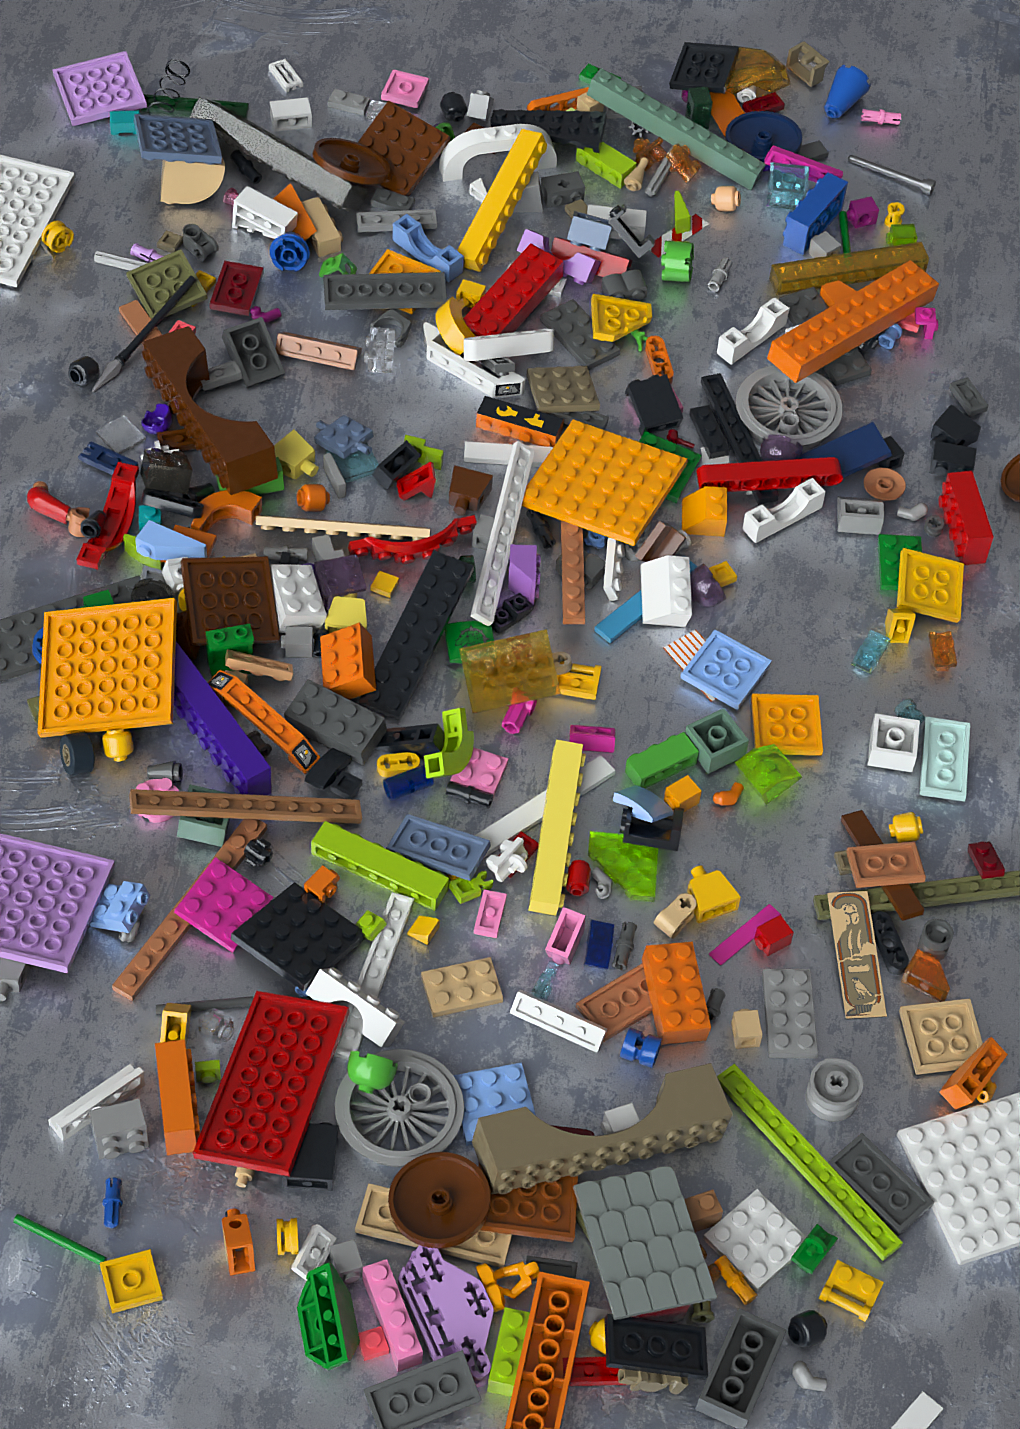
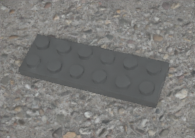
[323,272,447,310]
[779,287,872,386]

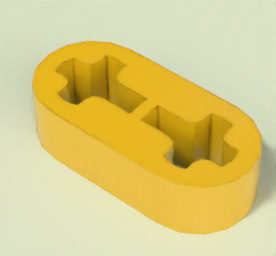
[377,752,420,778]

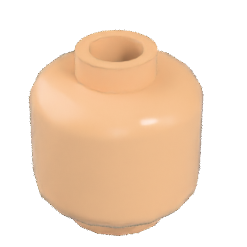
[711,186,741,212]

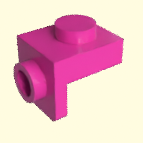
[915,307,938,339]

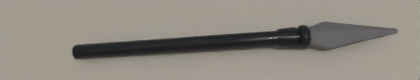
[92,276,196,392]

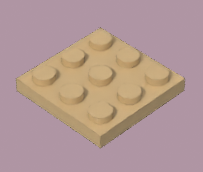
[899,998,983,1075]

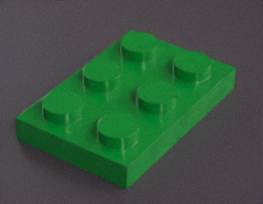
[877,534,922,591]

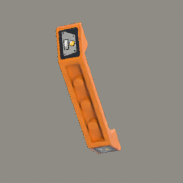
[207,670,321,774]

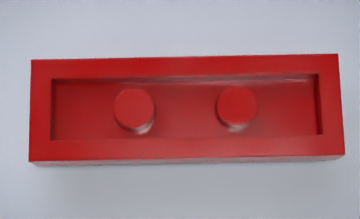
[562,1357,626,1386]

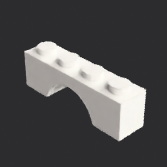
[717,297,789,365]
[743,478,825,543]
[305,967,405,1048]

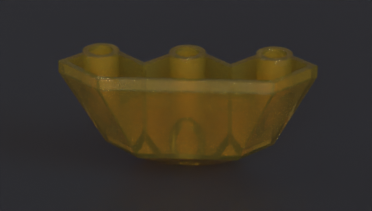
[726,46,791,94]

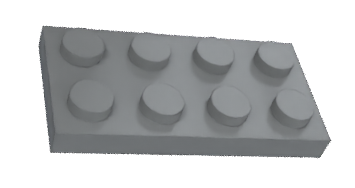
[762,969,818,1058]

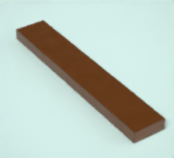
[841,810,924,921]

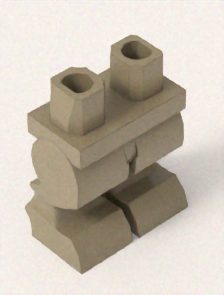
[618,1369,689,1395]

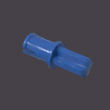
[102,1177,123,1229]

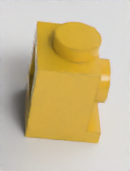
[456,279,486,308]

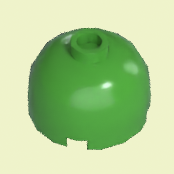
[347,1051,398,1094]

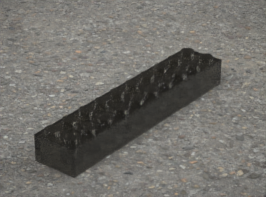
[189,97,369,212]

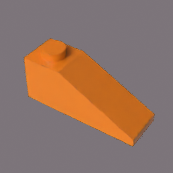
[939,1037,1008,1110]

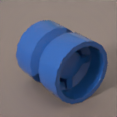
[620,1028,662,1068]

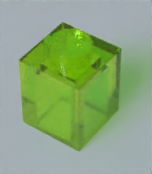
[886,224,917,252]

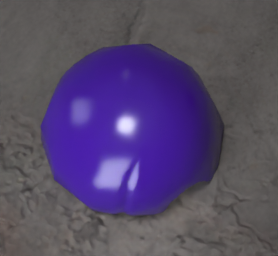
[141,403,173,435]

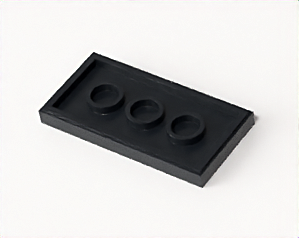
[604,1314,708,1380]

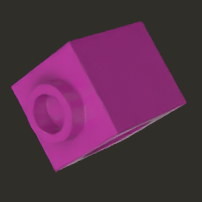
[847,196,879,228]

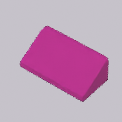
[569,725,615,753]

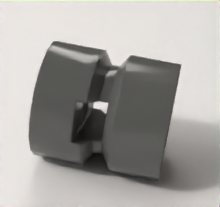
[917,919,954,962]

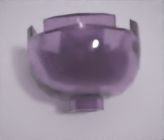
[760,434,803,461]
[690,563,726,607]

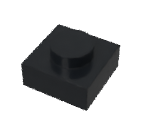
[331,770,362,799]

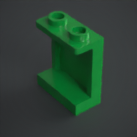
[205,624,254,678]

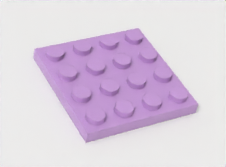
[52,51,147,126]

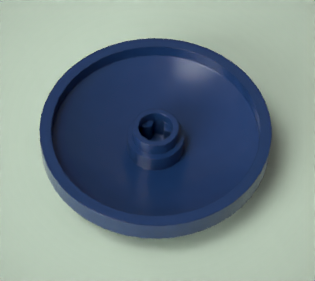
[725,111,802,162]

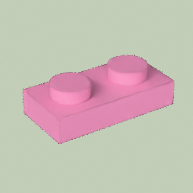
[474,889,507,938]

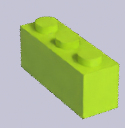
[576,141,637,189]
[487,1307,530,1397]

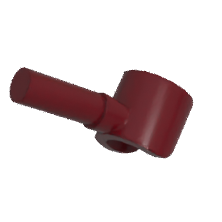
[666,429,695,449]

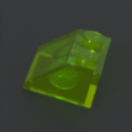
[735,744,802,805]

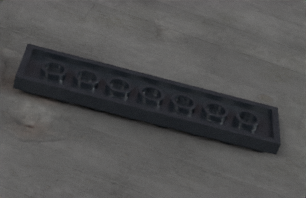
[358,550,474,721]

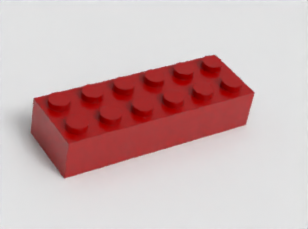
[463,243,563,337]

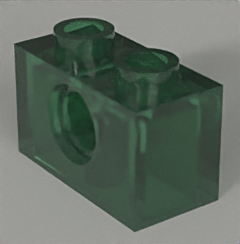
[685,87,713,130]

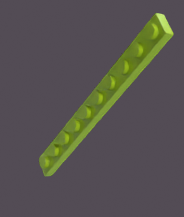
[717,1063,903,1261]

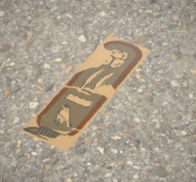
[827,891,887,1019]

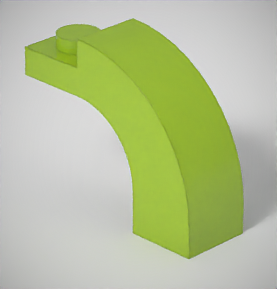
[424,708,474,779]

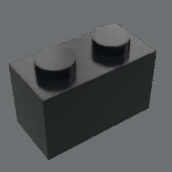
[372,440,421,490]
[929,441,977,476]

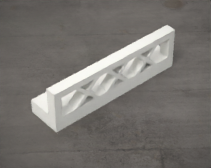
[48,1064,145,1142]

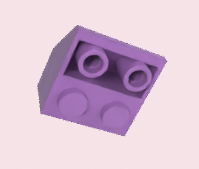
[508,544,541,606]

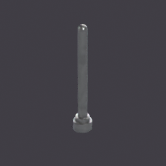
[848,155,936,195]

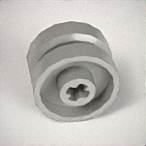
[805,1058,864,1122]

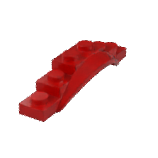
[76,462,139,569]
[348,515,477,564]

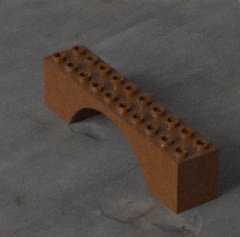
[142,326,278,495]

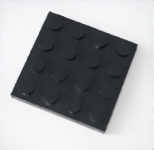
[231,882,366,991]

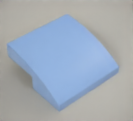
[613,785,673,823]

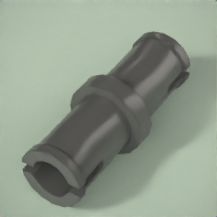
[612,922,637,970]

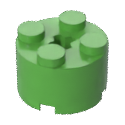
[661,240,694,282]

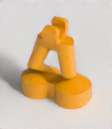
[475,1261,539,1313]

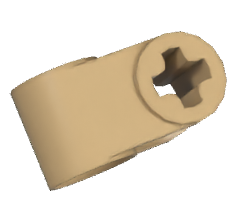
[654,893,696,939]

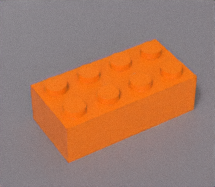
[642,941,711,1045]
[155,1040,200,1155]

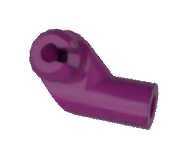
[250,306,282,323]

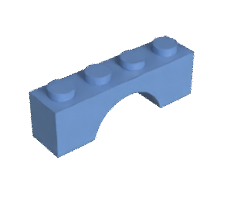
[393,214,464,282]

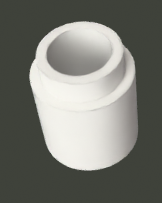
[737,76,757,103]

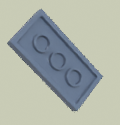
[386,814,491,881]

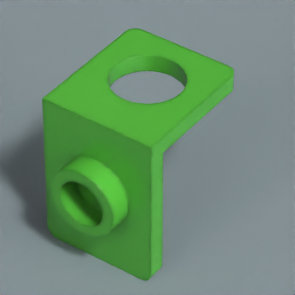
[319,253,357,278]

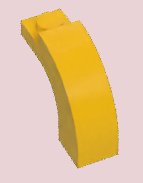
[436,296,476,355]

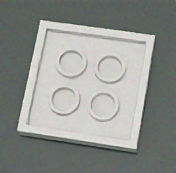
[703,1189,806,1293]

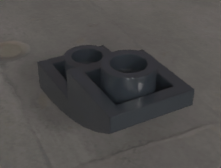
[491,593,534,634]
[305,748,351,790]

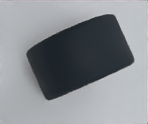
[60,732,95,775]

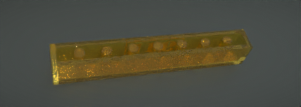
[769,242,929,296]

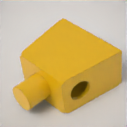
[687,865,741,924]

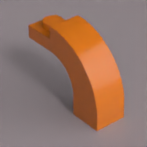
[191,490,262,532]

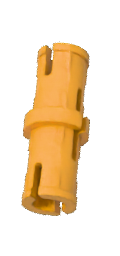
[713,1255,758,1306]

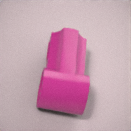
[501,689,538,734]

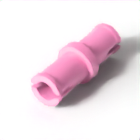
[861,109,901,125]

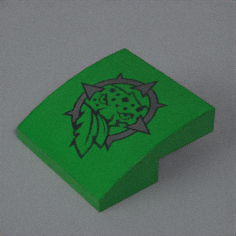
[444,621,497,665]

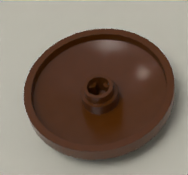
[312,138,390,185]
[388,1152,491,1248]

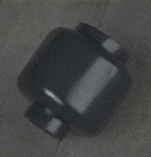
[440,92,467,122]
[68,356,100,386]
[788,1310,827,1348]

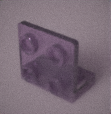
[314,555,366,611]

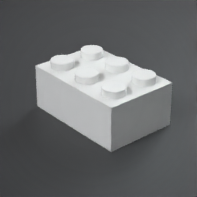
[269,564,327,633]

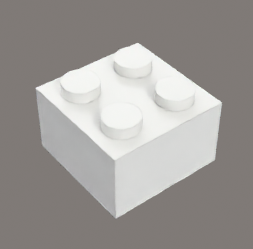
[867,714,920,772]

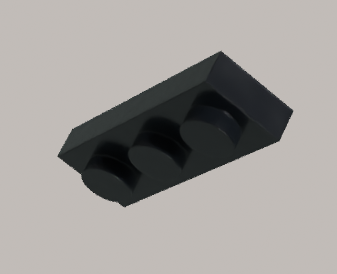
[689,405,730,459]

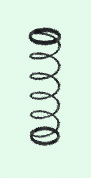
[136,59,190,136]

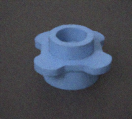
[584,530,608,549]

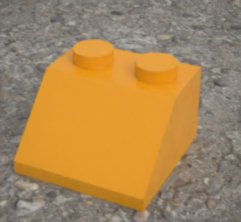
[682,486,727,537]

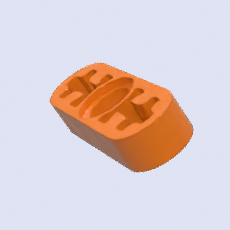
[645,336,674,384]

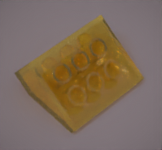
[459,629,561,714]

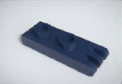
[78,442,138,475]

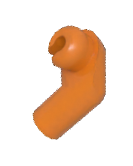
[713,782,744,806]

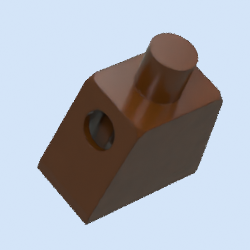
[449,465,493,516]

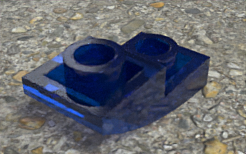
[584,919,614,970]

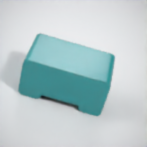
[110,111,140,135]

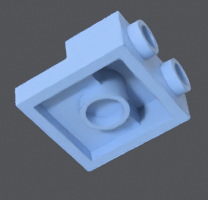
[89,881,151,933]

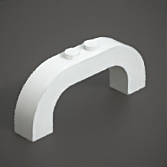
[439,124,557,182]

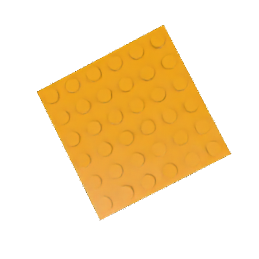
[522,419,687,546]
[38,598,177,738]

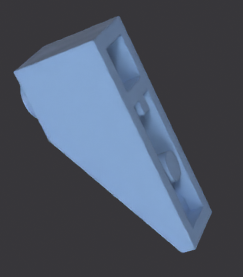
[135,520,207,560]

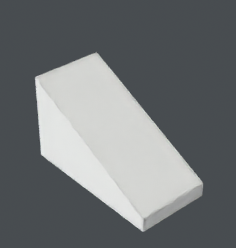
[470,177,487,203]

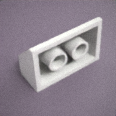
[640,555,692,627]

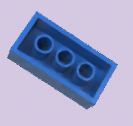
[783,172,848,255]

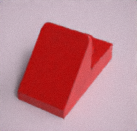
[397,462,436,501]

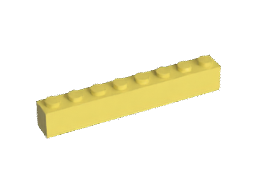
[528,739,586,916]

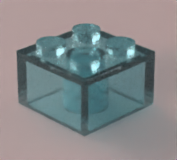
[766,162,809,210]

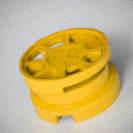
[42,220,74,253]
[276,1218,298,1255]

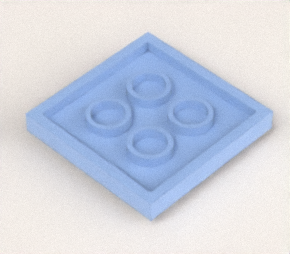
[680,630,772,710]
[453,1062,536,1146]

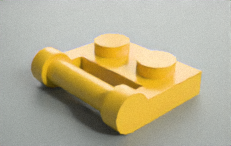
[552,661,602,700]
[819,1260,884,1322]

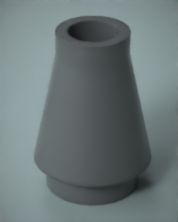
[147,761,183,783]

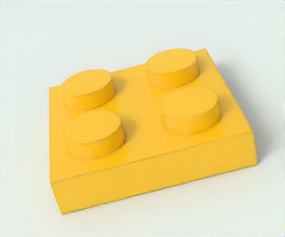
[100,1249,163,1314]

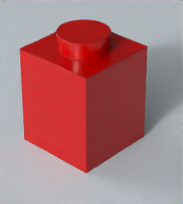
[754,915,794,956]

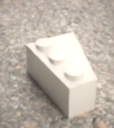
[232,186,298,238]

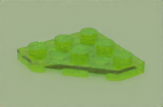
[588,831,658,902]

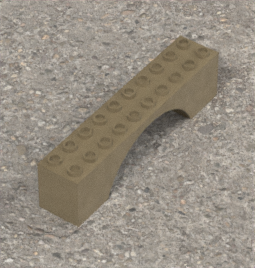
[472,1063,733,1194]

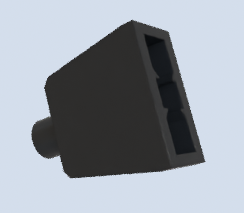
[930,404,981,448]

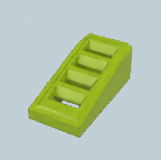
[674,190,691,234]

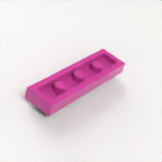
[764,145,843,183]

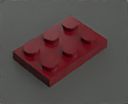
[209,261,264,316]

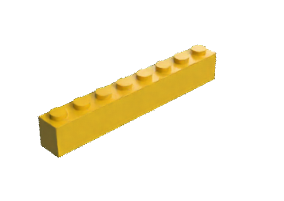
[457,129,547,272]

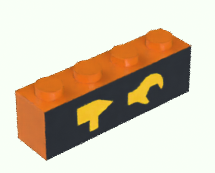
[476,396,564,447]

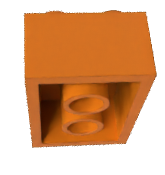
[320,622,376,700]

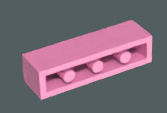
[362,1259,423,1372]

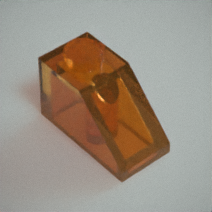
[901,949,950,1002]

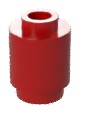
[566,860,591,896]

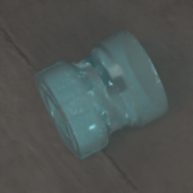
[894,699,925,724]

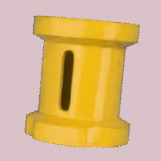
[885,202,905,228]

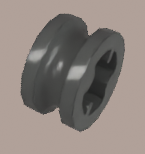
[924,515,944,537]

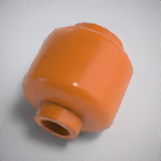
[297,484,330,512]

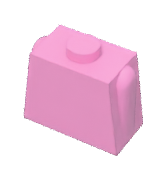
[545,907,586,965]

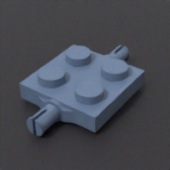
[314,415,374,459]

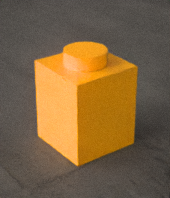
[664,775,702,812]

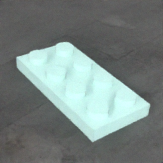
[919,717,970,802]

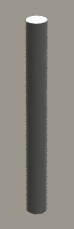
[156,996,253,1014]

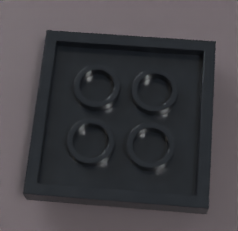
[669,42,740,93]

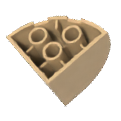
[160,158,225,204]

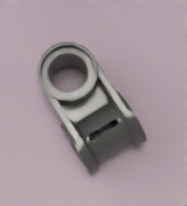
[183,224,219,261]

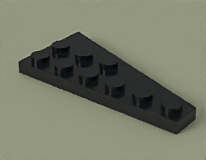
[490,109,607,153]

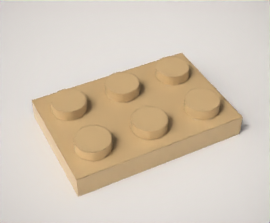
[421,957,503,1018]

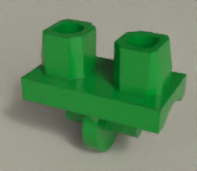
[791,1224,838,1275]

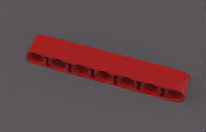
[696,457,843,492]

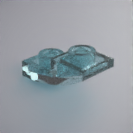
[851,630,890,674]

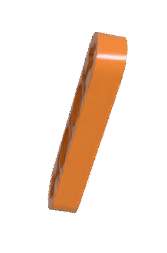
[527,87,589,111]

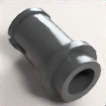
[706,988,726,1020]

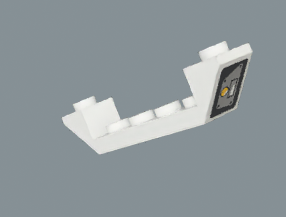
[423,322,525,397]

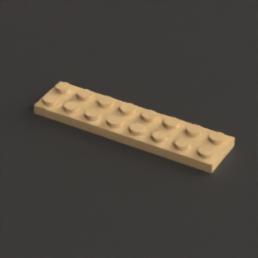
[256,515,431,541]

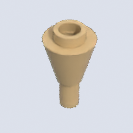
[624,157,649,191]

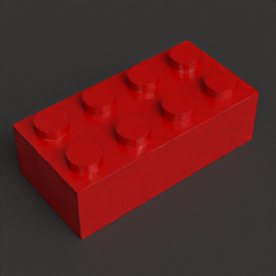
[938,471,994,565]

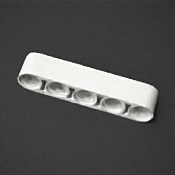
[463,329,554,361]

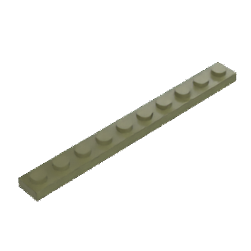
[813,870,1020,920]

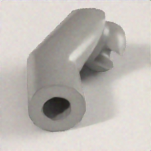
[792,1361,827,1392]

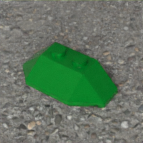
[297,1262,360,1370]

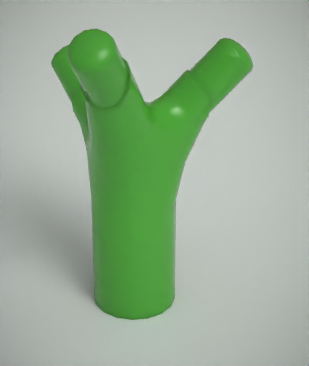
[630,329,648,352]

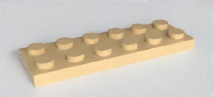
[355,1183,512,1268]

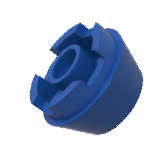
[270,232,310,272]

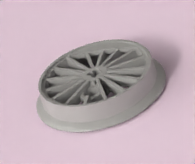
[736,365,843,452]
[335,1049,464,1167]

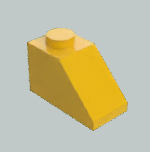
[885,608,916,644]
[160,1003,191,1046]

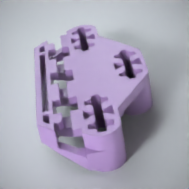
[398,1245,494,1388]

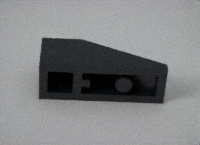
[375,723,445,760]

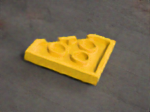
[591,294,652,342]

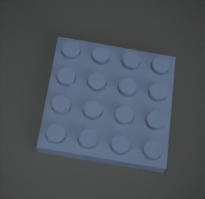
[134,114,222,165]

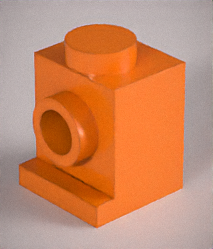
[304,865,340,903]

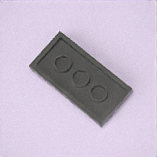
[540,299,620,370]
[828,1133,934,1236]
[363,1350,482,1429]

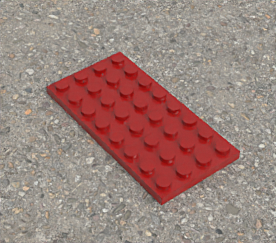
[193,991,350,1177]

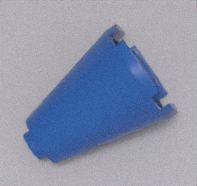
[824,65,871,118]

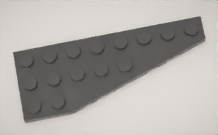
[0,575,140,682]

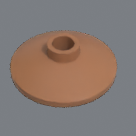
[864,468,906,501]

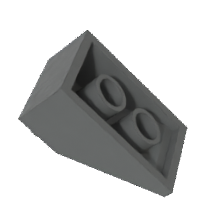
[222,317,285,387]

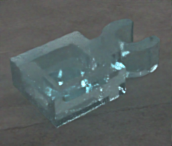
[531,961,558,1000]

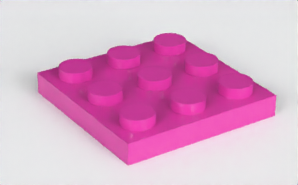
[174,857,273,953]

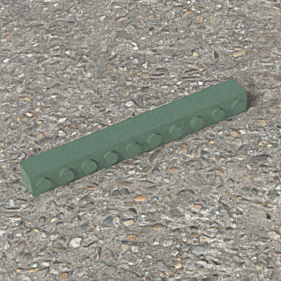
[587,68,766,190]

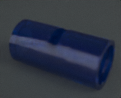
[383,764,434,801]

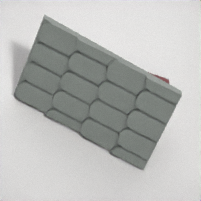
[573,1166,717,1322]

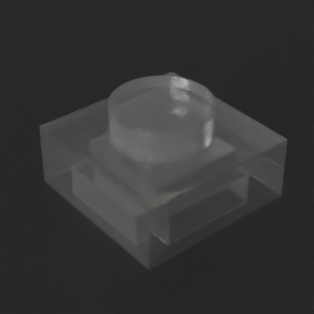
[367,100,387,120]

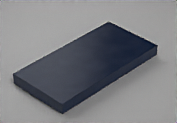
[797,422,892,488]

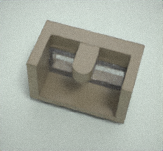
[786,41,830,87]

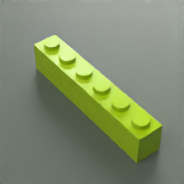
[311,821,449,911]

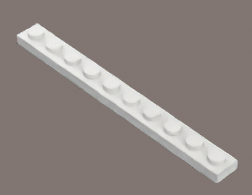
[470,441,535,626]

